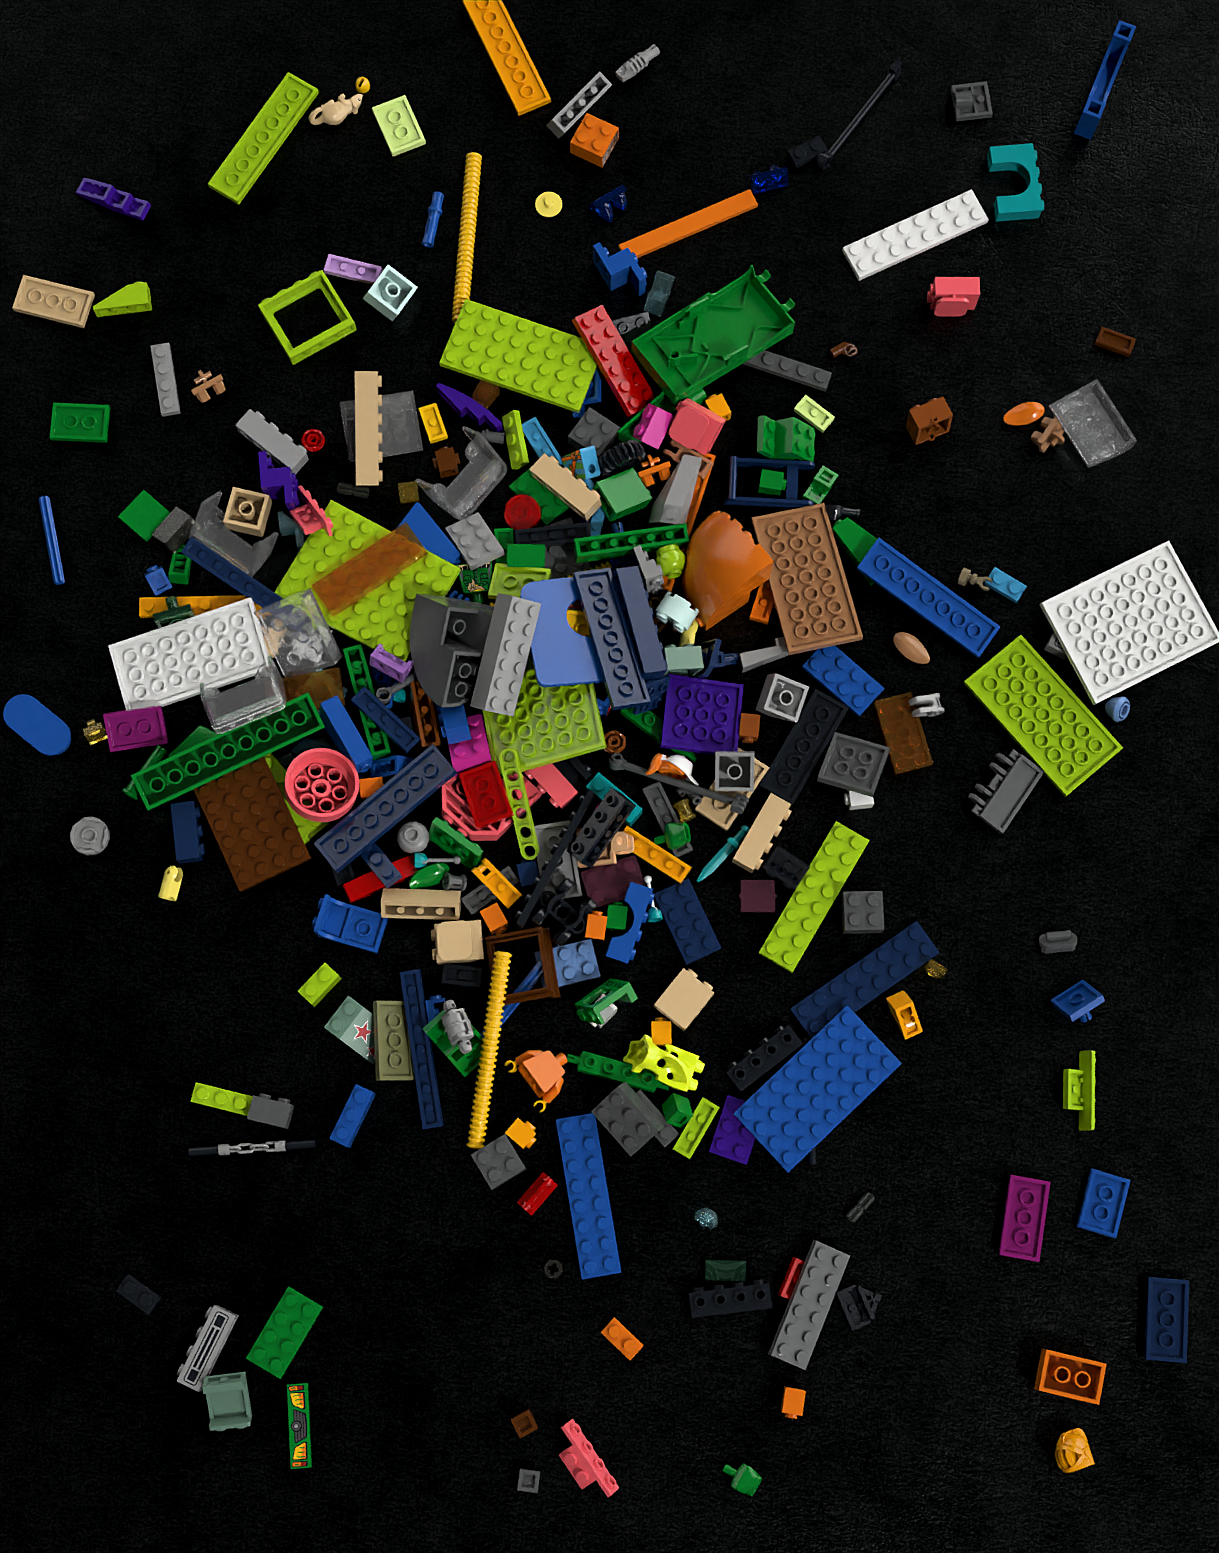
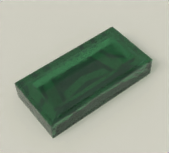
[705,1260,746,1281]

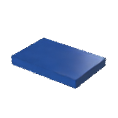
[1076,1169,1130,1238]

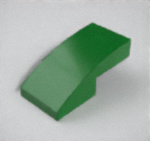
[802,466,838,505]

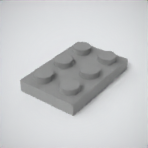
[445,512,505,571]

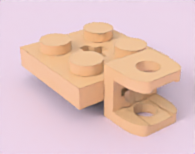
[576,828,634,868]

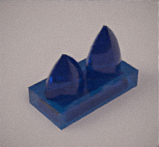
[751,164,788,194]
[589,185,627,222]

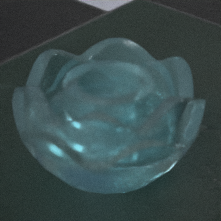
[695,1208,718,1230]

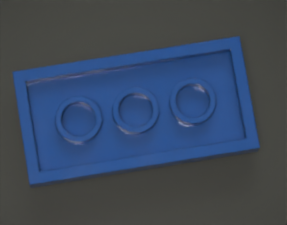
[802,646,884,717]

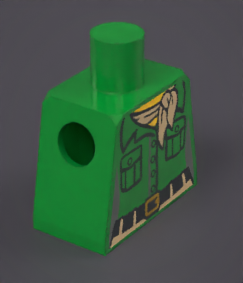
[456,561,493,604]

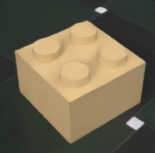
[223,487,272,537]

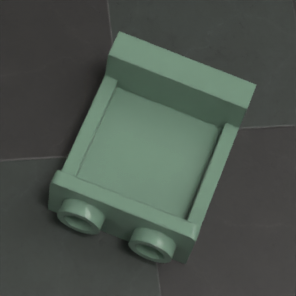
[202,1372,252,1431]

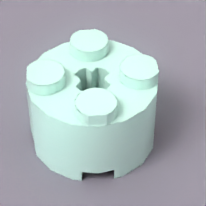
[655,591,699,633]

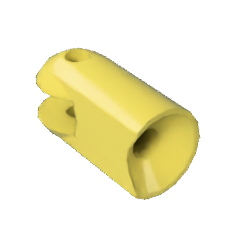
[679,619,698,647]
[158,866,183,901]

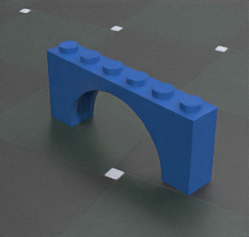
[1074,20,1136,140]

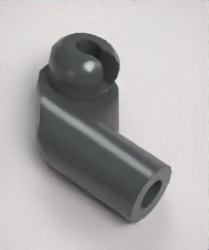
[676,788,702,805]

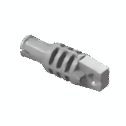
[616,44,660,82]

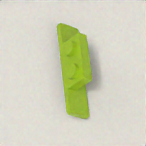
[1063,1050,1096,1131]

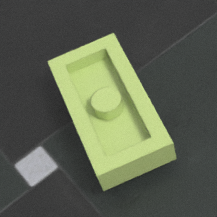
[794,395,835,433]

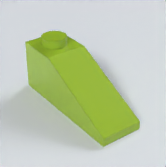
[93,282,152,317]

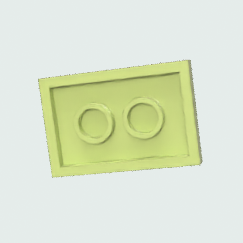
[372,95,426,156]

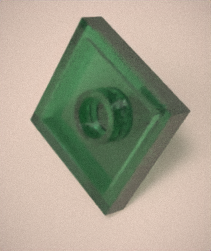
[153,596,196,628]

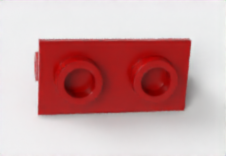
[517,1172,558,1215]

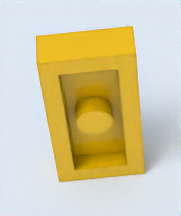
[419,403,448,444]

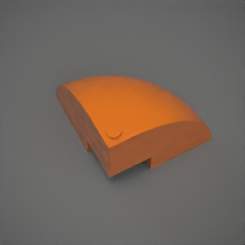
[681,510,774,631]

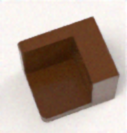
[511,1409,538,1438]

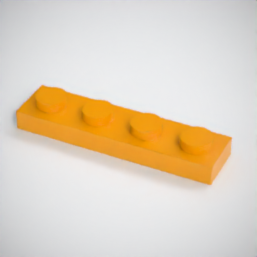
[623,826,691,884]

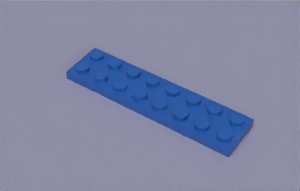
[856,538,1000,658]
[556,1113,621,1279]

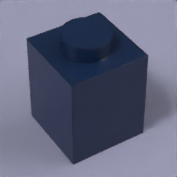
[517,859,539,890]

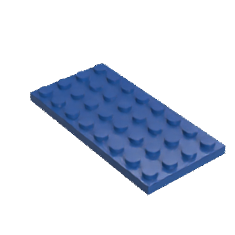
[733,1006,902,1173]

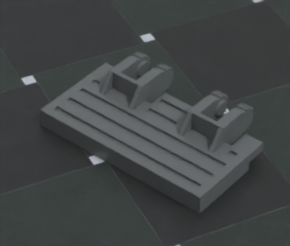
[968,749,1044,834]

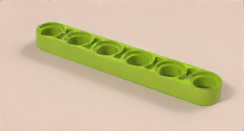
[499,748,539,860]

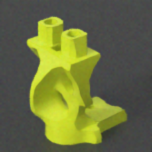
[623,1035,705,1092]

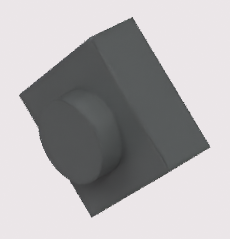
[517,1469,540,1493]

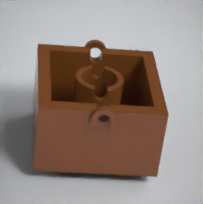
[906,397,953,445]

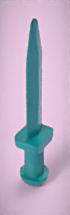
[697,825,750,882]

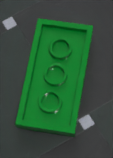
[246,1286,323,1379]

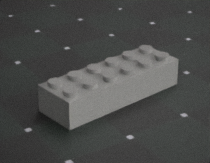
[470,593,541,716]

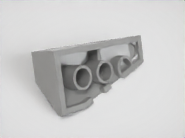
[648,454,702,526]

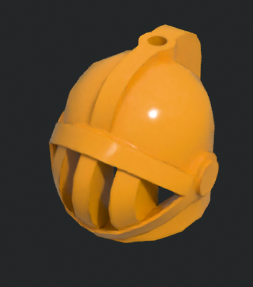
[1055,1428,1095,1473]

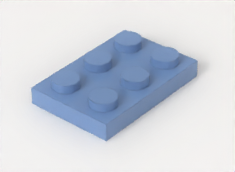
[534,939,600,988]

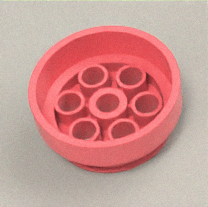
[284,748,359,822]

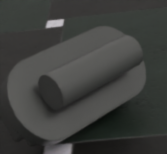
[1039,930,1077,954]

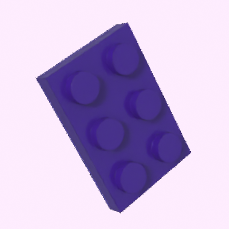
[709,1095,755,1165]

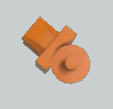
[638,454,671,488]

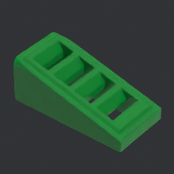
[168,544,192,585]

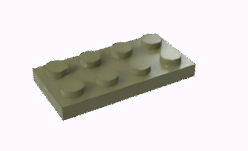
[373,1001,415,1081]

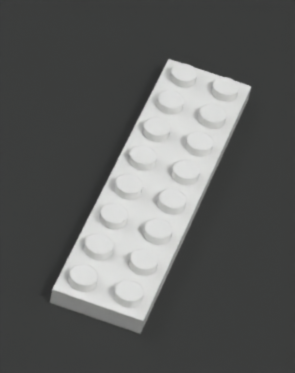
[842,189,989,281]

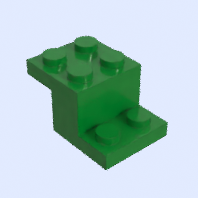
[757,415,815,462]
[422,1010,484,1077]

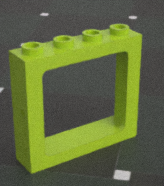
[258,270,357,365]

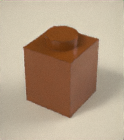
[739,713,760,743]

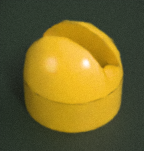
[355,77,370,93]

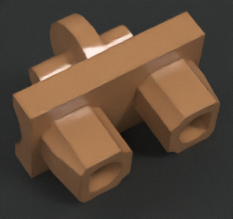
[191,370,226,403]
[1031,416,1065,453]

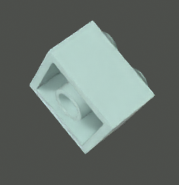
[363,265,418,321]

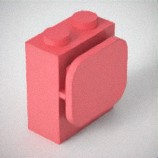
[927,277,980,316]
[667,398,726,455]

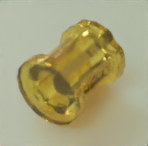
[673,799,696,823]

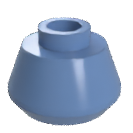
[1105,697,1130,722]

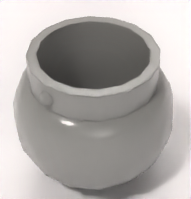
[397,821,429,854]

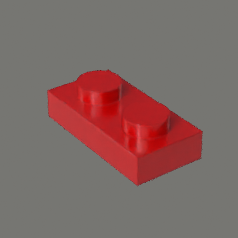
[778,1257,804,1300]

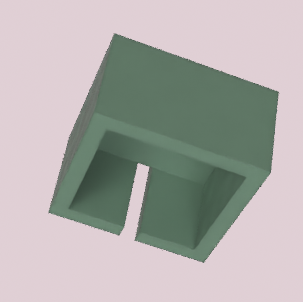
[662,644,704,677]

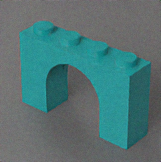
[987,143,1044,222]

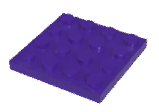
[660,674,743,755]

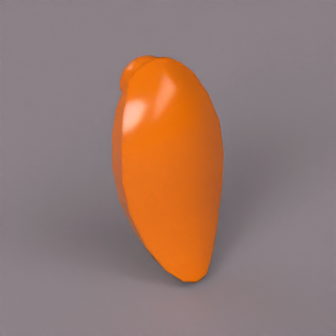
[1003,402,1045,426]

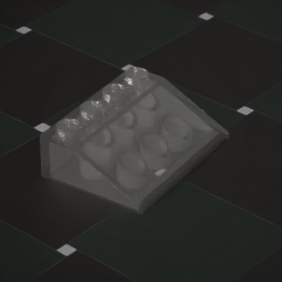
[1049,379,1137,468]
[339,391,423,462]
[254,588,342,681]

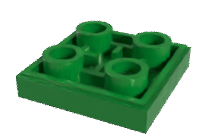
[118,490,172,542]

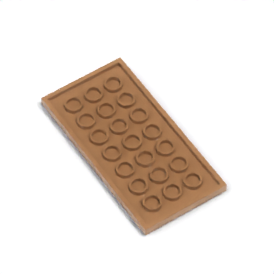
[751,503,863,655]

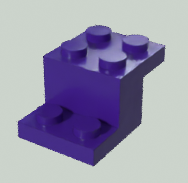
[258,451,300,515]

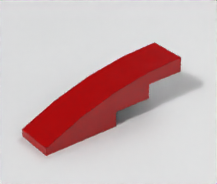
[343,854,420,903]

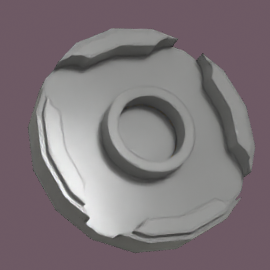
[70,817,110,856]

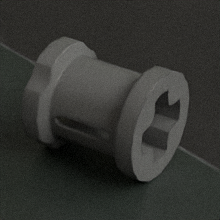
[442,872,467,892]

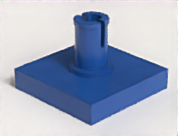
[1051,980,1105,1022]

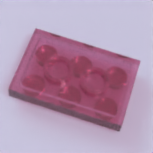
[580,855,646,909]

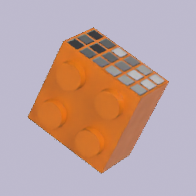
[570,113,619,167]

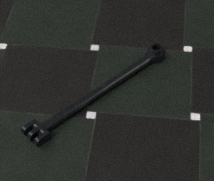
[815,60,901,170]

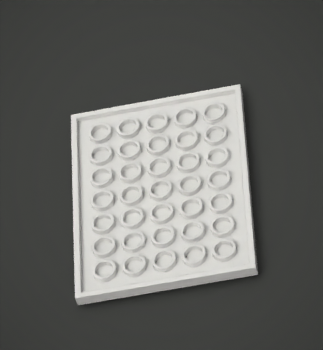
[1039,541,1219,705]

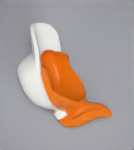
[645,753,699,786]

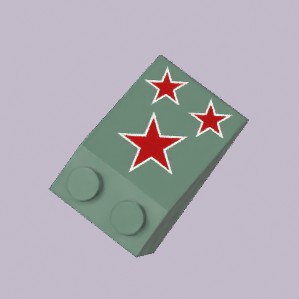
[324,996,375,1064]

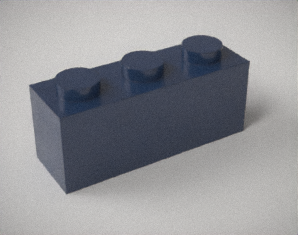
[171,801,205,864]

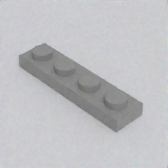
[151,343,181,417]

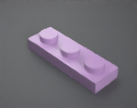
[324,254,382,285]

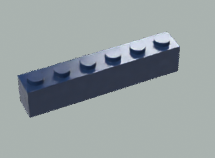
[613,566,668,680]

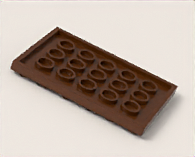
[194,757,312,892]

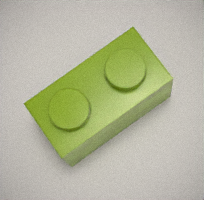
[298,963,342,1007]

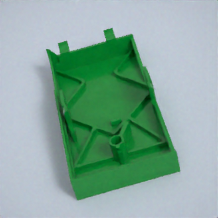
[631,265,795,405]

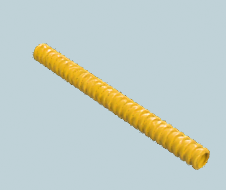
[452,152,482,324]
[467,951,512,1149]

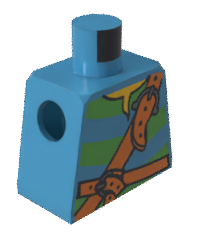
[560,445,601,491]

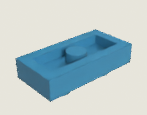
[984,567,1027,603]

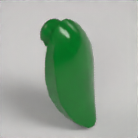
[408,862,450,889]

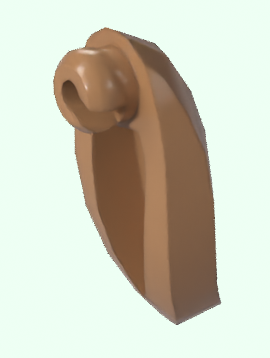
[893,632,930,664]

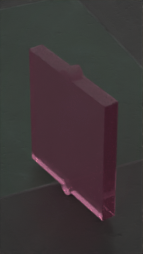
[739,880,777,912]

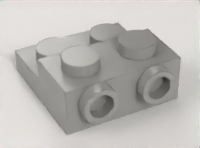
[633,545,664,596]

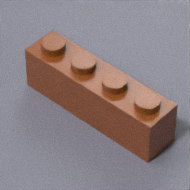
[406,674,441,754]

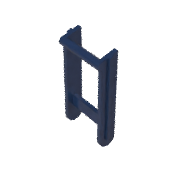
[724,456,815,508]

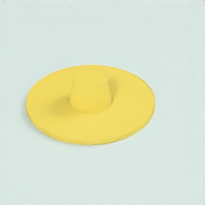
[535,192,562,217]

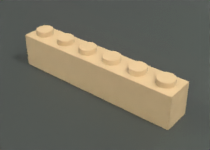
[355,371,383,485]

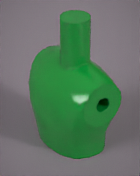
[654,822,691,850]
[723,1463,762,1497]

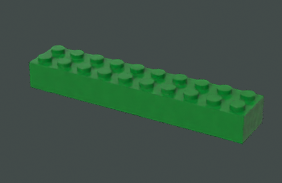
[131,692,325,810]

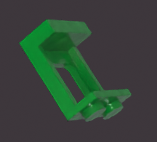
[575,978,638,1025]

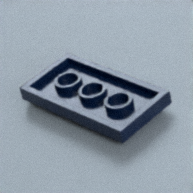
[654,878,721,965]
[1144,1277,1189,1363]

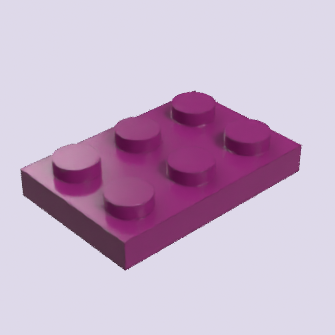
[103,705,168,752]

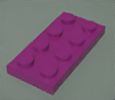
[998,1175,1050,1262]

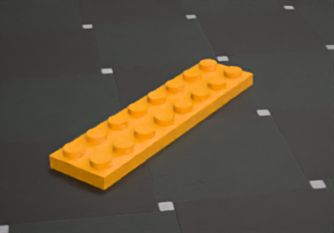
[461,0,551,116]

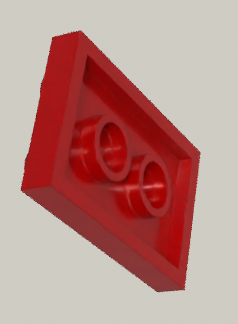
[459,761,514,829]

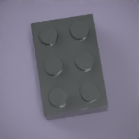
[591,1081,665,1156]

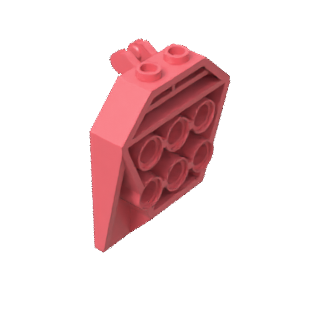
[441,744,543,841]

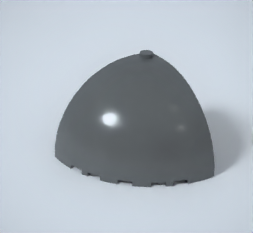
[410,594,494,707]

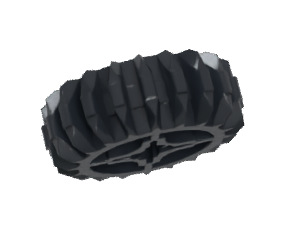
[598,440,646,479]

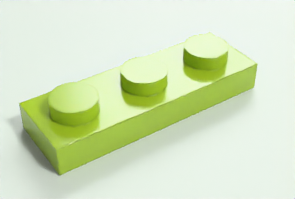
[502,410,529,469]
[190,1082,253,1116]
[673,1097,720,1159]

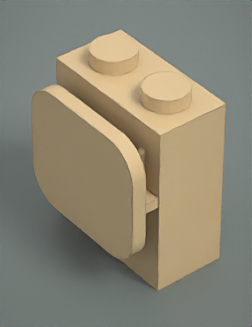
[431,920,485,965]
[654,968,714,1031]

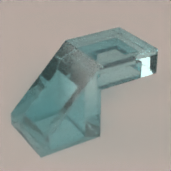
[644,271,675,317]
[278,512,306,551]

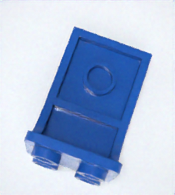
[312,894,388,954]

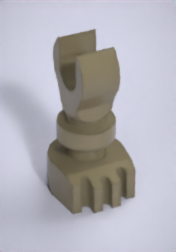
[958,568,992,591]

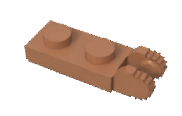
[662,439,714,479]

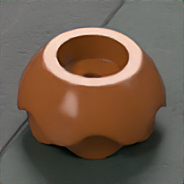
[604,730,626,754]

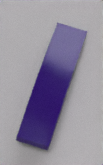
[76,177,151,221]
[436,383,503,432]

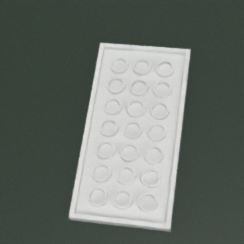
[108,597,273,710]

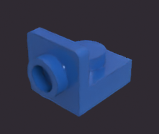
[144,565,173,596]
[426,995,446,1023]

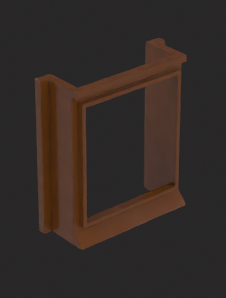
[484,927,561,1005]

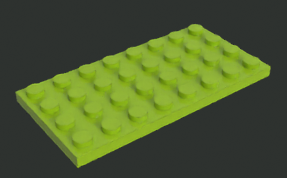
[439,299,598,413]
[964,635,1123,797]

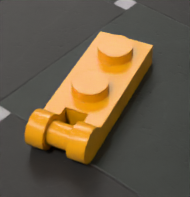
[471,858,522,909]

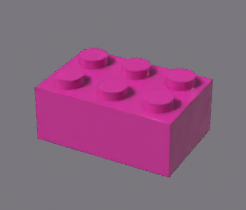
[447,714,492,778]

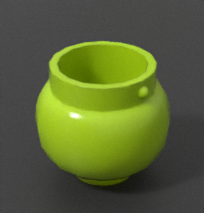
[655,544,686,579]

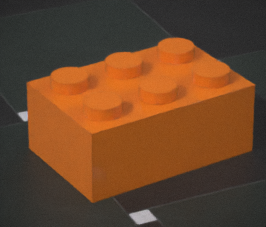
[1034,1349,1106,1405]

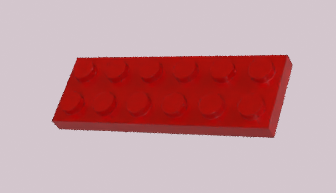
[572,305,656,417]

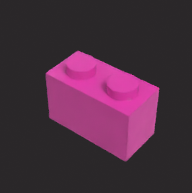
[633,403,674,449]

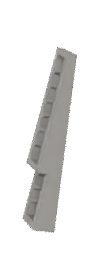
[739,637,788,673]

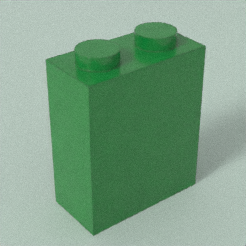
[593,468,652,522]

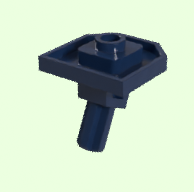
[694,638,740,679]

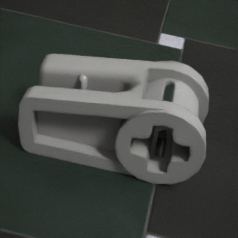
[908,693,945,717]

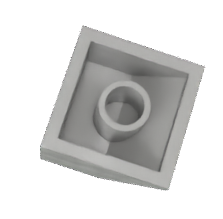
[756,673,809,723]

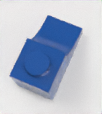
[370,755,414,780]

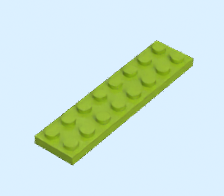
[208,72,319,205]
[759,821,869,973]

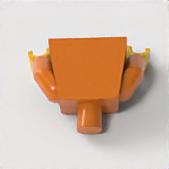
[505,1050,568,1112]

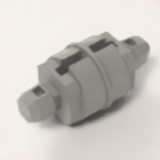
[441,1000,474,1054]

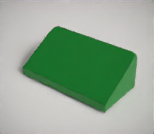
[507,544,545,568]

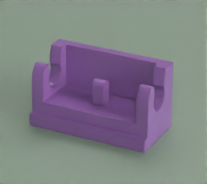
[369,644,413,683]

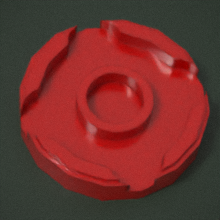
[504,494,541,530]

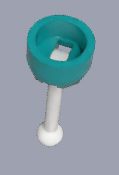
[644,875,663,922]

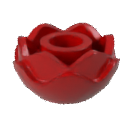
[301,429,325,452]

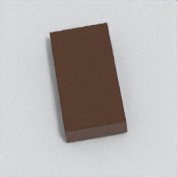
[1094,326,1136,357]

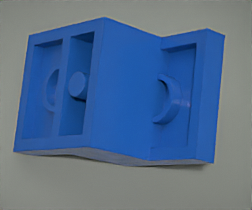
[593,242,647,296]

